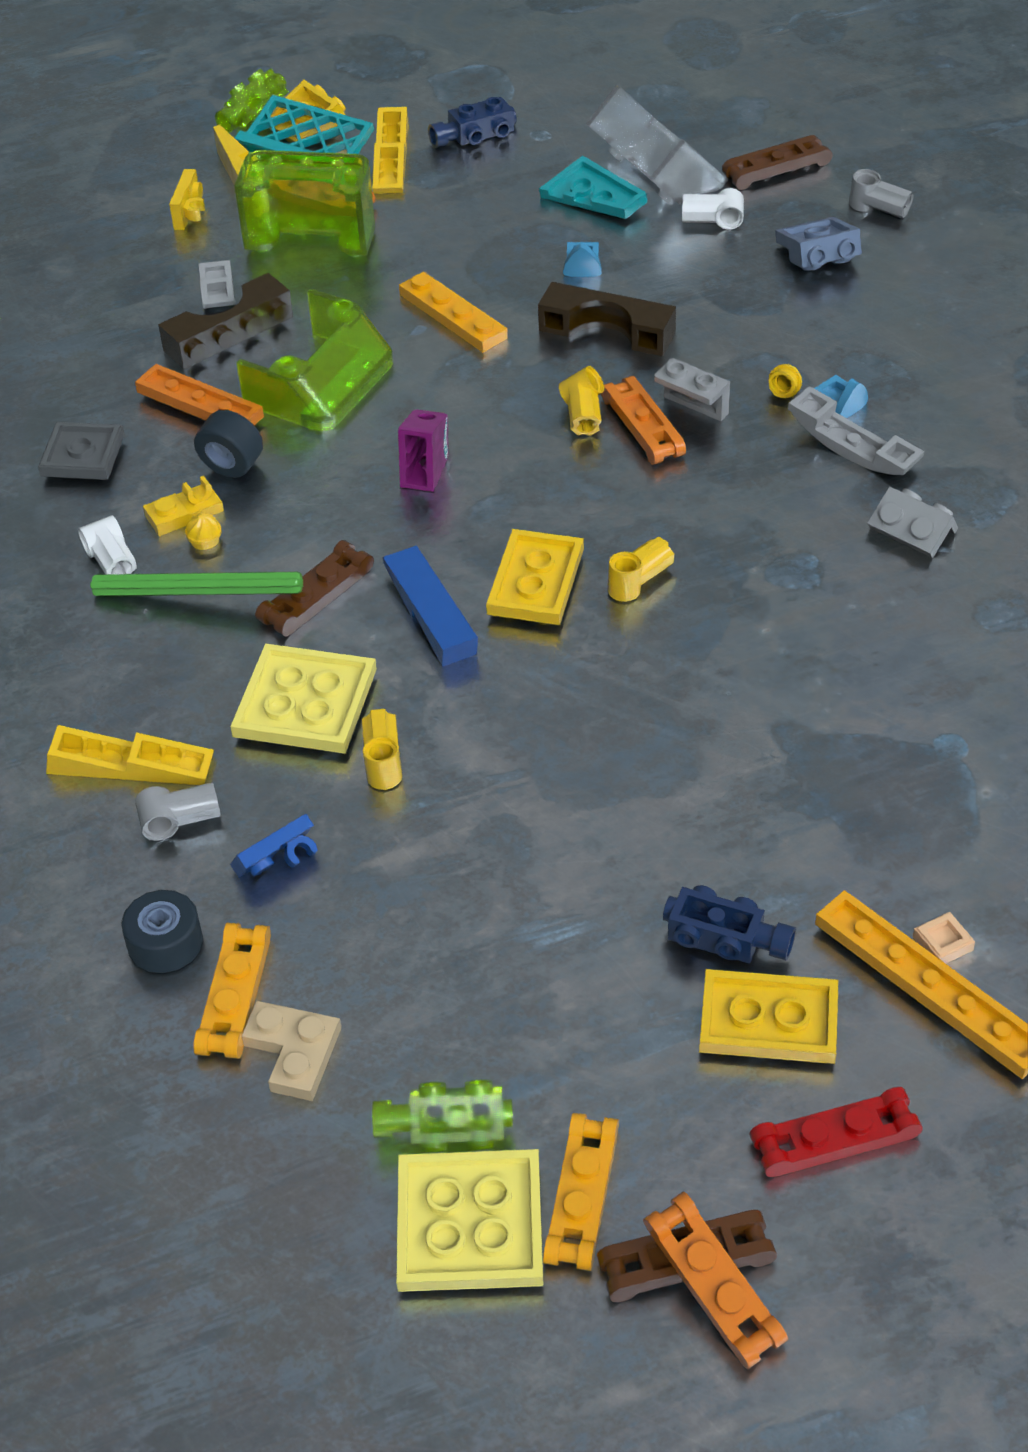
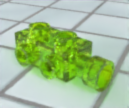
[215,68,289,133]
[372,1080,513,1152]

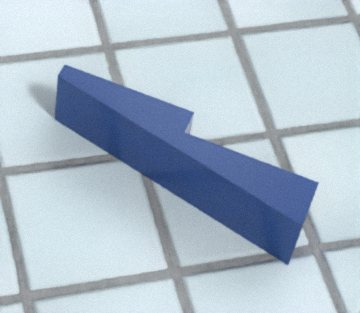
[383,545,478,667]

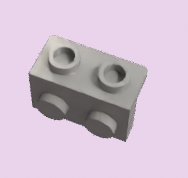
[654,358,730,421]
[867,486,958,558]

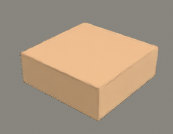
[913,912,975,964]

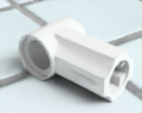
[682,188,744,230]
[78,515,137,574]

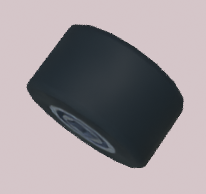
[194,410,263,478]
[121,890,203,973]

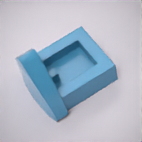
[563,242,602,277]
[814,375,868,418]

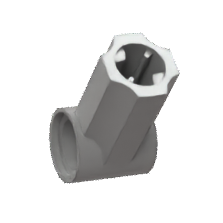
[849,169,914,219]
[135,782,221,841]

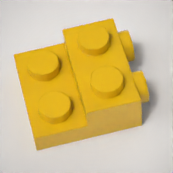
[270,80,346,143]

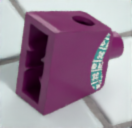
[398,409,449,492]

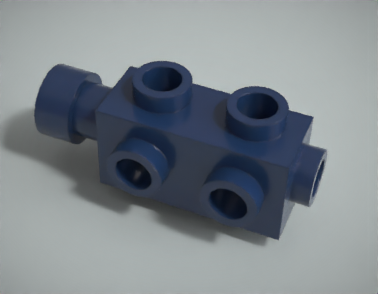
[428,97,517,148]
[663,885,796,964]

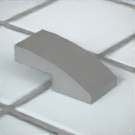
[198,260,235,309]

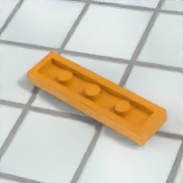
[399,271,508,353]

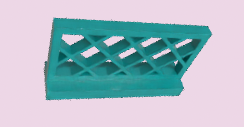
[235,95,375,186]

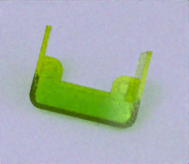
[236,288,393,431]

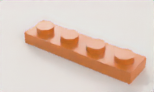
[135,364,264,426]

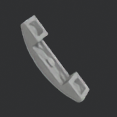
[788,386,925,475]

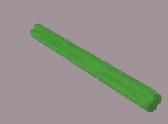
[90,571,303,596]

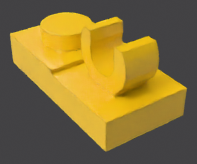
[169,169,205,231]
[143,476,224,537]

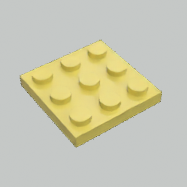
[230,643,377,754]
[396,1149,543,1292]

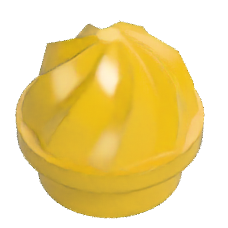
[768,364,802,398]
[185,512,222,550]

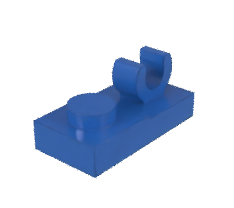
[230,814,318,878]

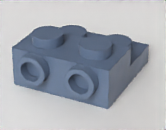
[775,217,862,270]

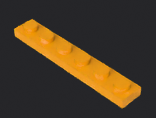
[815,890,1028,1079]

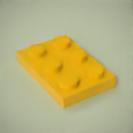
[486,529,584,625]
[699,969,839,1064]

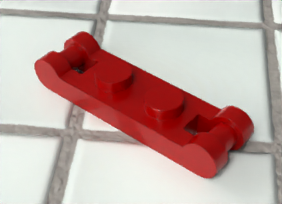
[749,1087,923,1177]

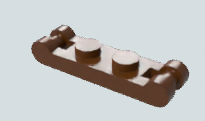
[722,135,833,190]
[255,540,374,637]
[597,1210,777,1302]

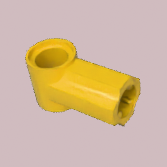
[559,366,604,436]
[607,536,674,602]
[362,709,402,790]

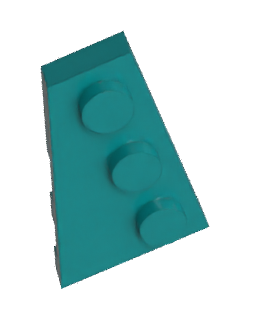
[539,156,648,219]

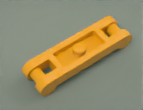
[194,922,271,1059]
[543,1113,619,1271]

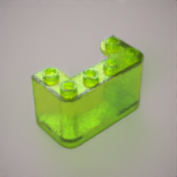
[234,150,375,256]

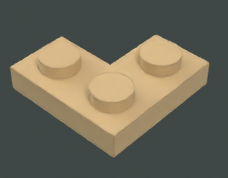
[242,1001,341,1101]

